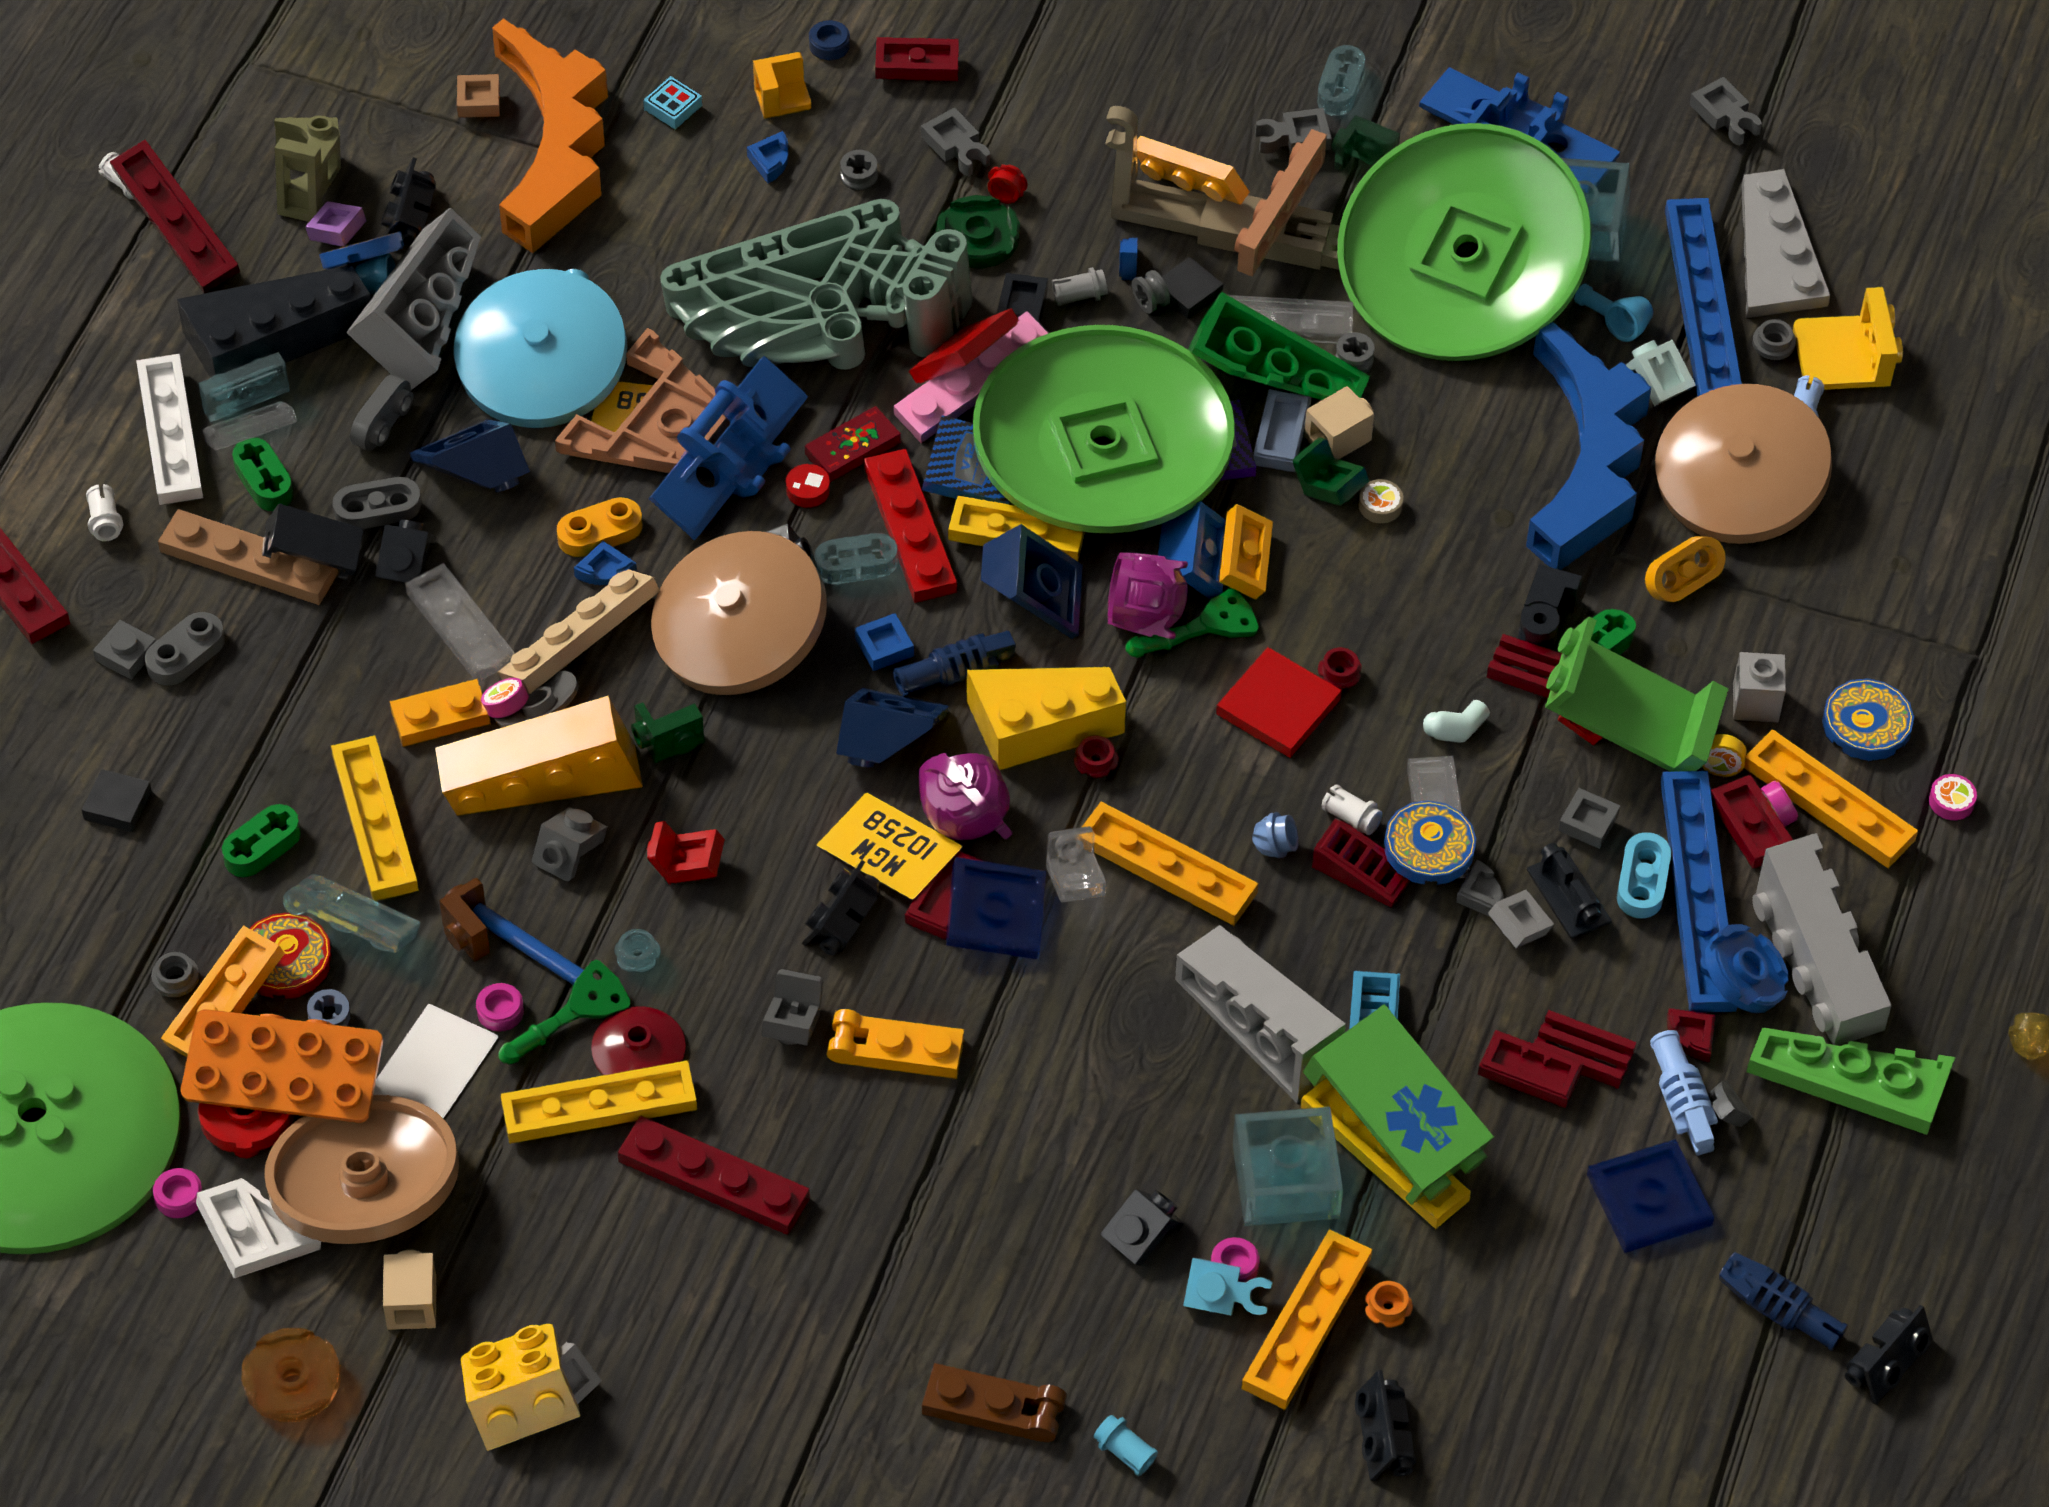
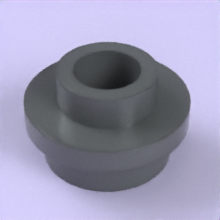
[1752,319,1796,360]
[151,952,199,997]

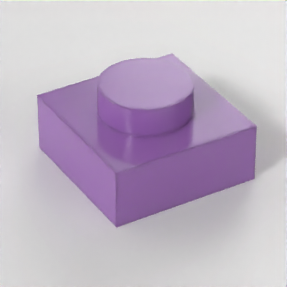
[305,201,366,246]

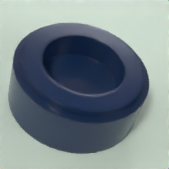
[809,20,850,60]

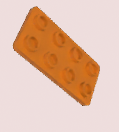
[181,1009,383,1123]

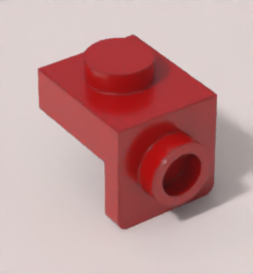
[647,821,725,884]

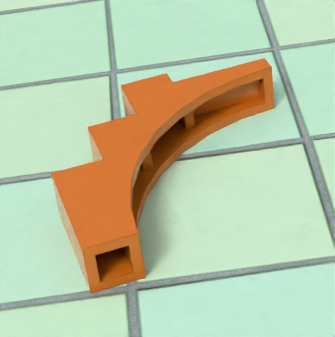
[492,18,608,253]

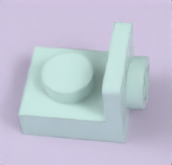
[1626,340,1696,406]

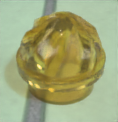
[2008,1013,2049,1060]

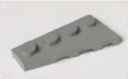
[1742,169,1830,318]

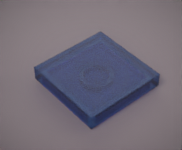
[946,857,1046,959]
[1587,1139,1714,1253]

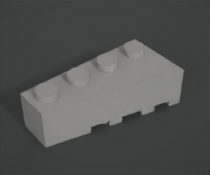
[347,208,481,390]
[1752,833,1891,1045]
[1175,925,1346,1104]

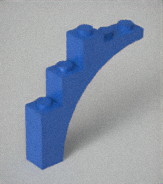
[1526,322,1651,570]

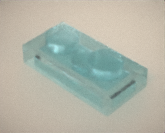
[198,352,290,422]

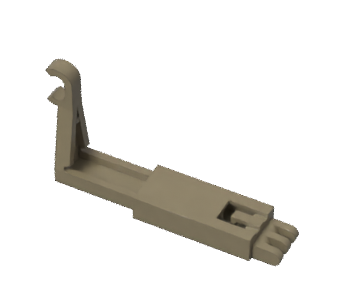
[1105,106,1340,270]

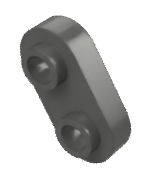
[350,374,414,451]
[333,477,422,529]
[145,612,225,685]

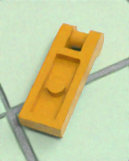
[827,1009,964,1079]

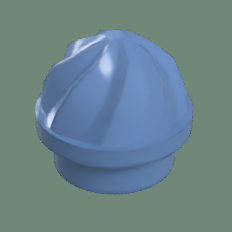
[1252,812,1298,858]

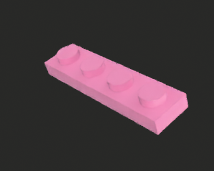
[894,312,1048,443]

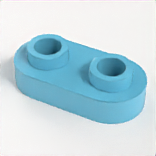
[1617,832,1671,918]

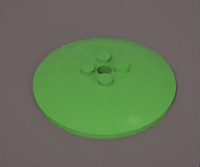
[1337,123,1592,361]
[973,325,1234,533]
[0,1003,181,1254]

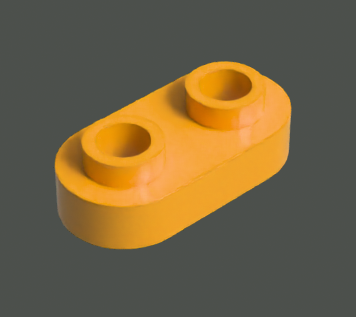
[557,497,643,557]
[1645,536,1726,602]

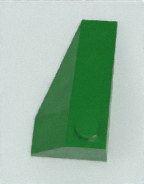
[1188,292,1370,400]

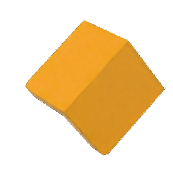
[753,52,811,119]

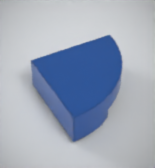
[747,131,789,184]
[1119,238,1137,280]
[574,541,637,585]

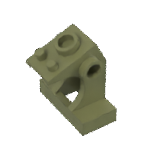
[274,116,341,222]

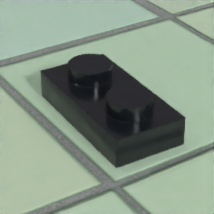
[996,273,1048,324]

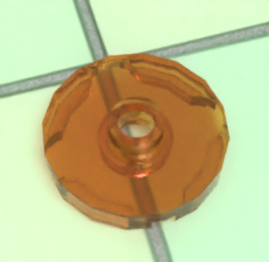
[241,1328,341,1422]

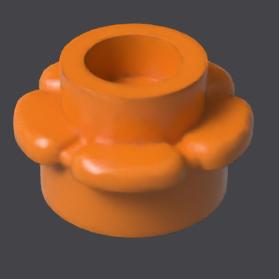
[1365,1281,1413,1328]

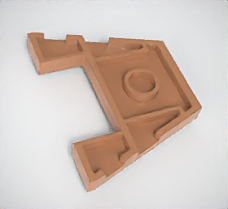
[555,328,730,473]

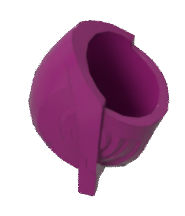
[1107,553,1188,639]
[919,753,1012,840]

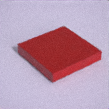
[909,308,1020,384]
[1216,647,1342,758]

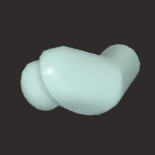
[1423,700,1490,743]

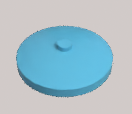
[454,269,627,428]

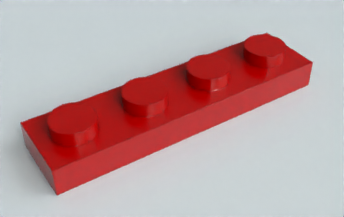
[864,449,957,603]

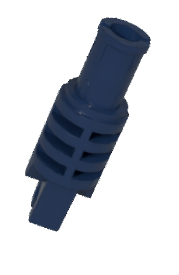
[893,631,1016,696]
[1719,1252,1848,1351]

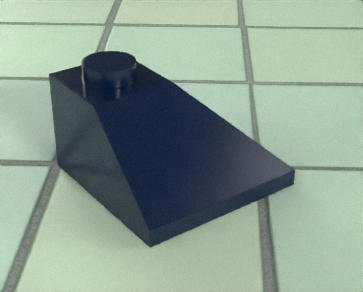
[409,420,530,492]
[981,524,1083,639]
[836,688,949,767]

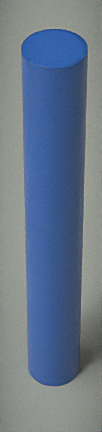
[472,903,584,985]

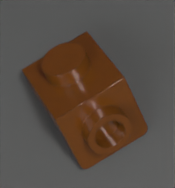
[439,878,490,962]

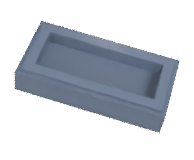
[1253,389,1311,472]

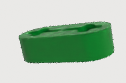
[232,437,293,511]
[1591,609,1636,655]
[222,804,301,877]

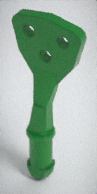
[1125,589,1259,658]
[498,960,630,1065]

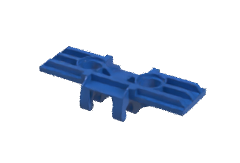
[1419,67,1620,192]
[649,356,808,540]

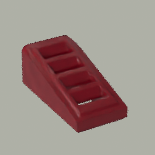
[1312,818,1410,908]

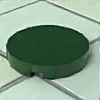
[936,195,1020,269]

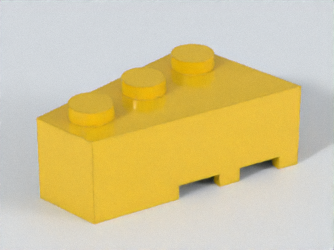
[967,667,1126,770]

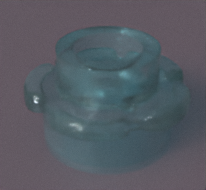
[614,929,661,973]

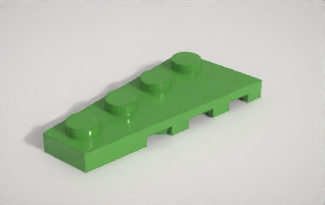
[1746,1028,1955,1135]

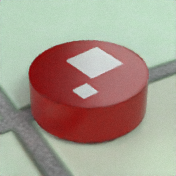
[786,464,830,508]

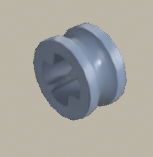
[307,989,350,1026]

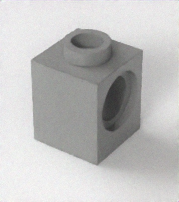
[1733,652,1786,723]

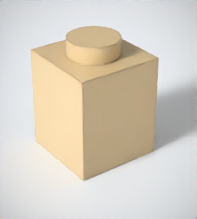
[1304,386,1374,460]
[383,1250,436,1330]

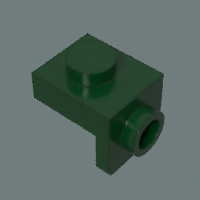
[1293,437,1369,506]
[631,702,704,763]

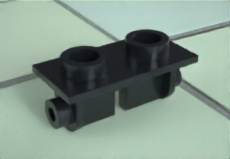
[380,157,436,245]
[1526,843,1612,939]
[801,860,881,955]
[1844,1305,1933,1405]
[1355,1370,1416,1481]

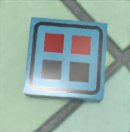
[643,76,702,129]

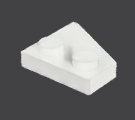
[196,1178,321,1278]

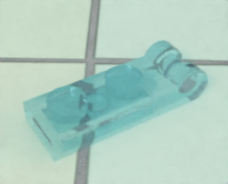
[283,874,420,954]

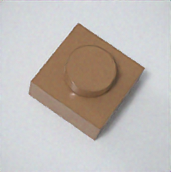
[457,74,500,118]

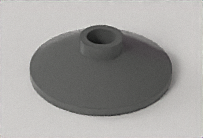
[495,671,579,728]

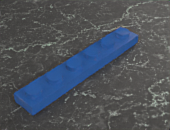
[1665,198,1742,397]
[1661,771,1737,1012]

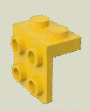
[1793,287,1903,390]
[461,1324,580,1451]

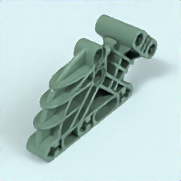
[660,199,973,369]

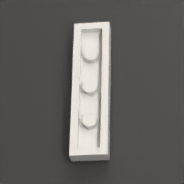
[136,354,203,505]

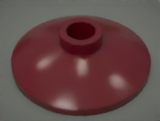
[591,1006,686,1076]

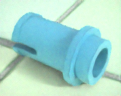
[1094,1415,1158,1476]

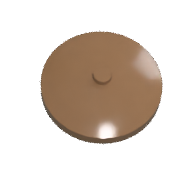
[1655,384,1832,544]
[651,531,827,695]
[265,1095,459,1244]

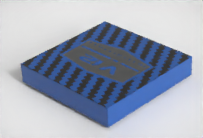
[922,415,1009,504]

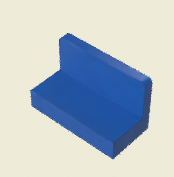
[1158,501,1226,599]

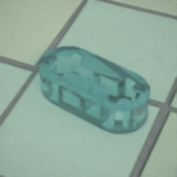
[1317,45,1366,116]
[815,533,897,584]

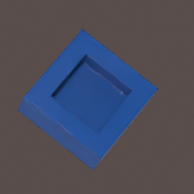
[855,613,914,671]

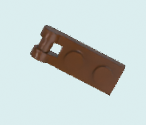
[922,1363,1067,1442]

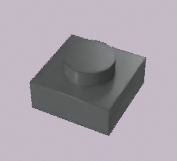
[93,620,156,680]
[1558,788,1620,849]

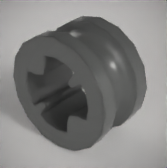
[840,150,878,190]
[1132,270,1170,313]
[1335,332,1375,373]

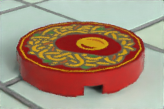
[249,912,332,999]

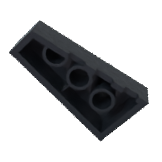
[177,265,371,391]

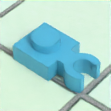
[1183,1258,1273,1316]

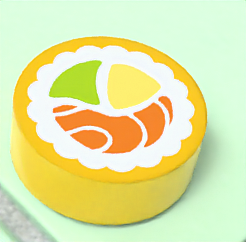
[1702,734,1747,777]

